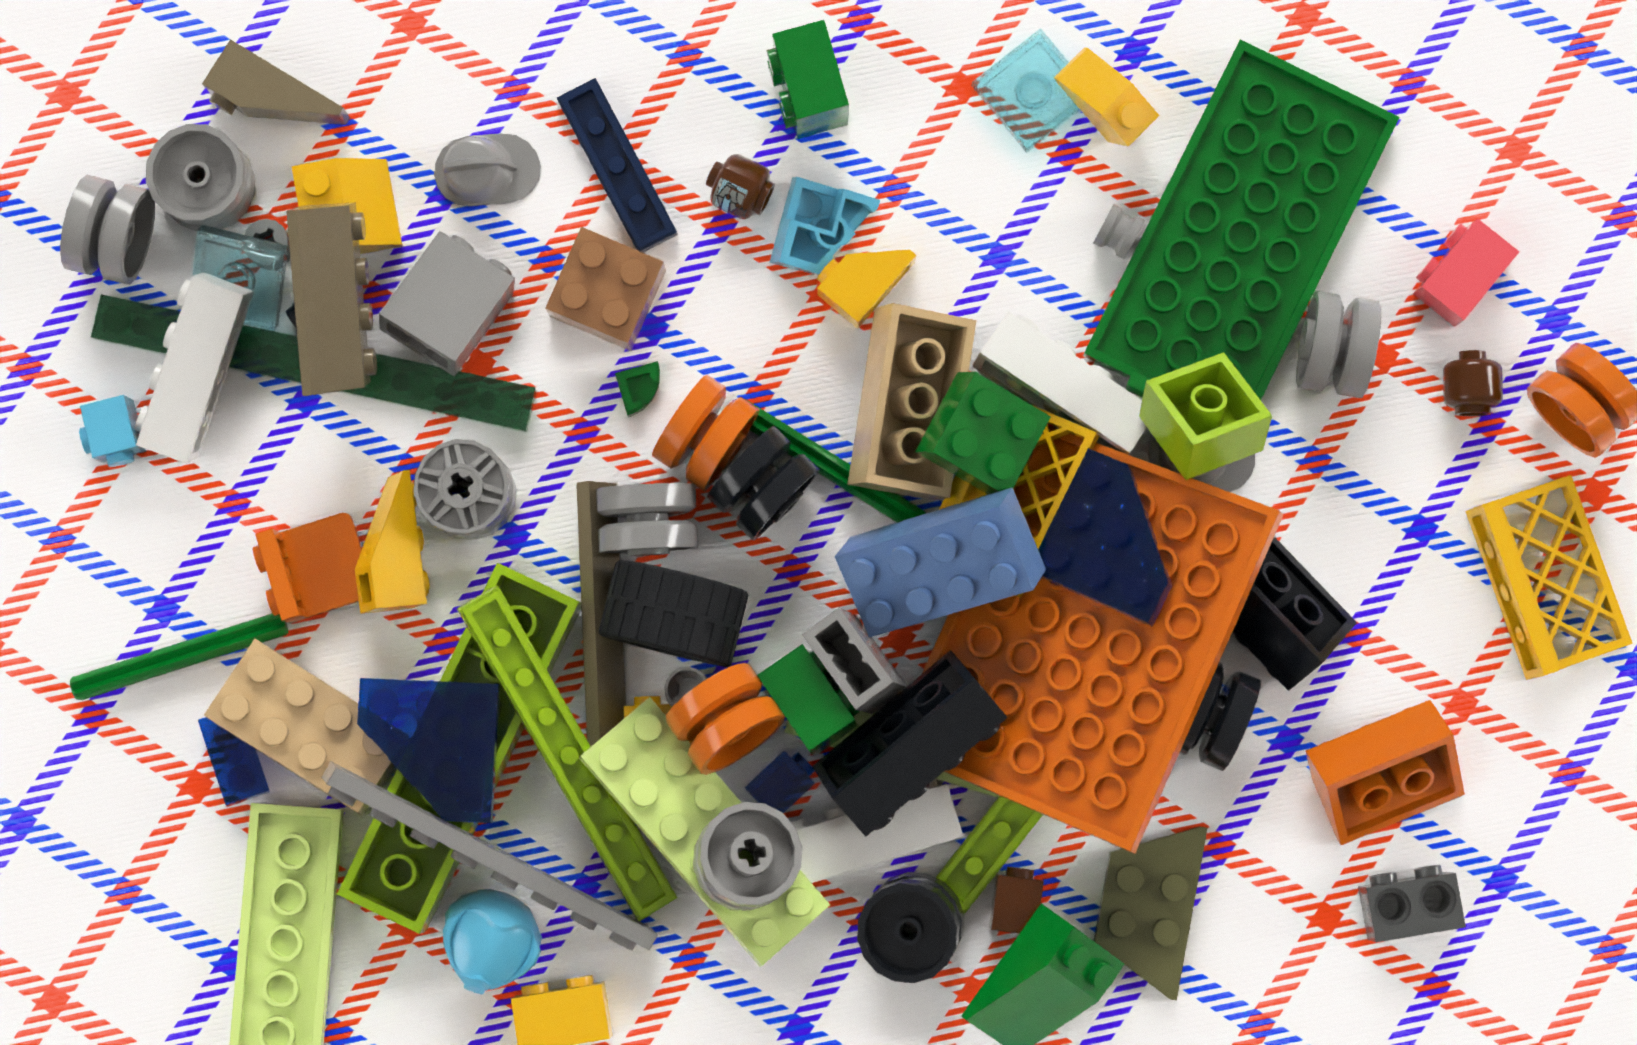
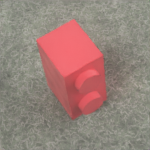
[1413,218,1520,327]

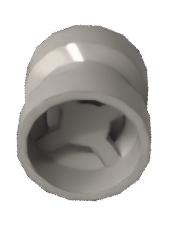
[664,667,708,706]

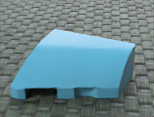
[769,177,880,274]

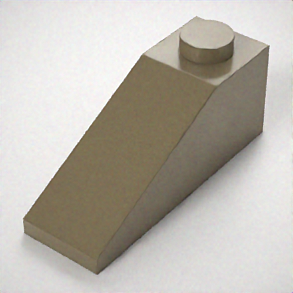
[202,39,351,125]

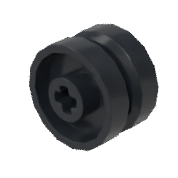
[707,426,820,541]
[1180,663,1261,771]
[857,872,964,983]

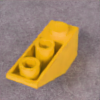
[355,470,430,614]

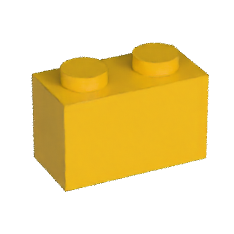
[511,975,613,1045]

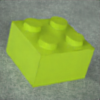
[1139,352,1272,480]

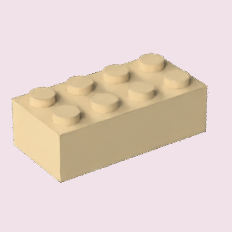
[847,303,977,500]
[204,639,411,817]

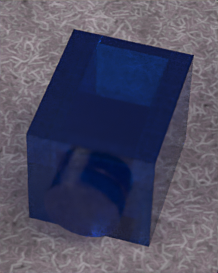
[744,750,815,814]

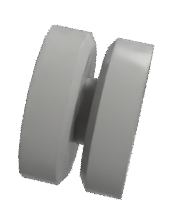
[145,124,255,232]
[60,174,155,285]
[1296,291,1381,398]
[596,483,698,556]
[693,802,802,911]

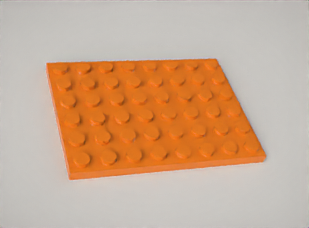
[922,425,1283,854]

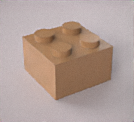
[545,227,666,351]

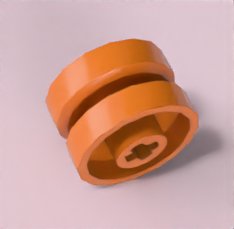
[1527,342,1637,458]
[652,374,760,492]
[666,663,785,775]

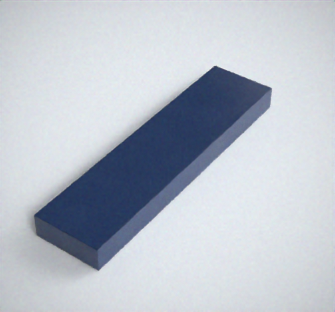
[556,78,678,253]

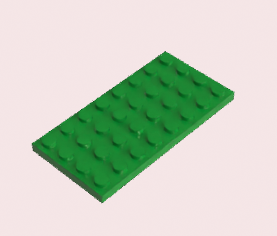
[1082,39,1400,400]

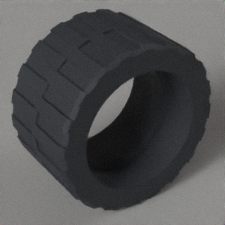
[598,560,749,667]

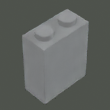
[379,230,515,377]
[802,607,907,714]

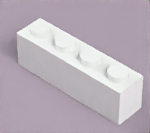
[135,272,254,464]
[972,311,1147,455]
[791,779,963,883]

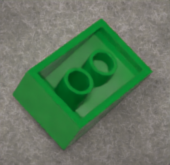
[961,903,1125,1045]

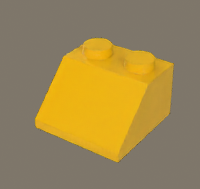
[291,158,403,254]

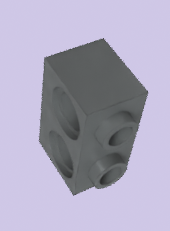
[1358,865,1466,942]

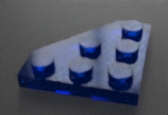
[1038,448,1172,627]
[357,678,500,823]

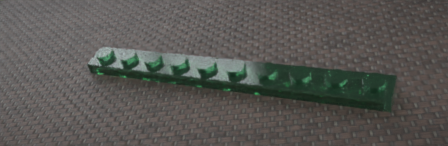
[91,294,537,433]

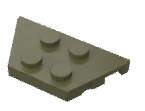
[1093,826,1208,1001]

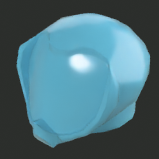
[443,889,542,995]

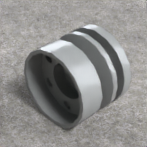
[413,439,517,540]

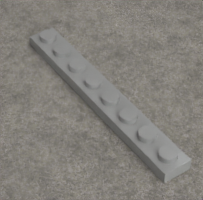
[322,761,658,951]

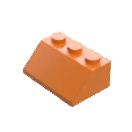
[1305,700,1465,845]

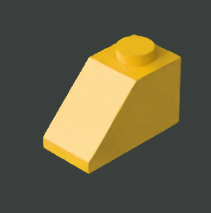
[1054,47,1160,147]
[817,249,917,329]

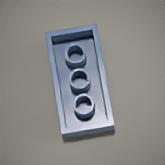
[835,487,1046,638]

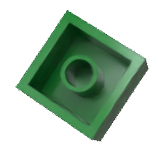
[766,19,849,139]
[915,371,1051,494]
[757,644,860,757]

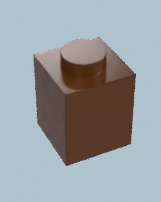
[989,866,1044,934]

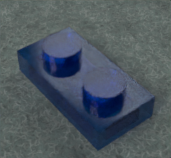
[198,717,270,807]

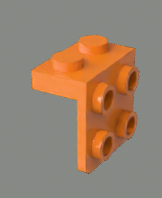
[252,513,362,623]

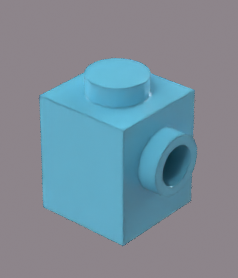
[79,394,146,467]

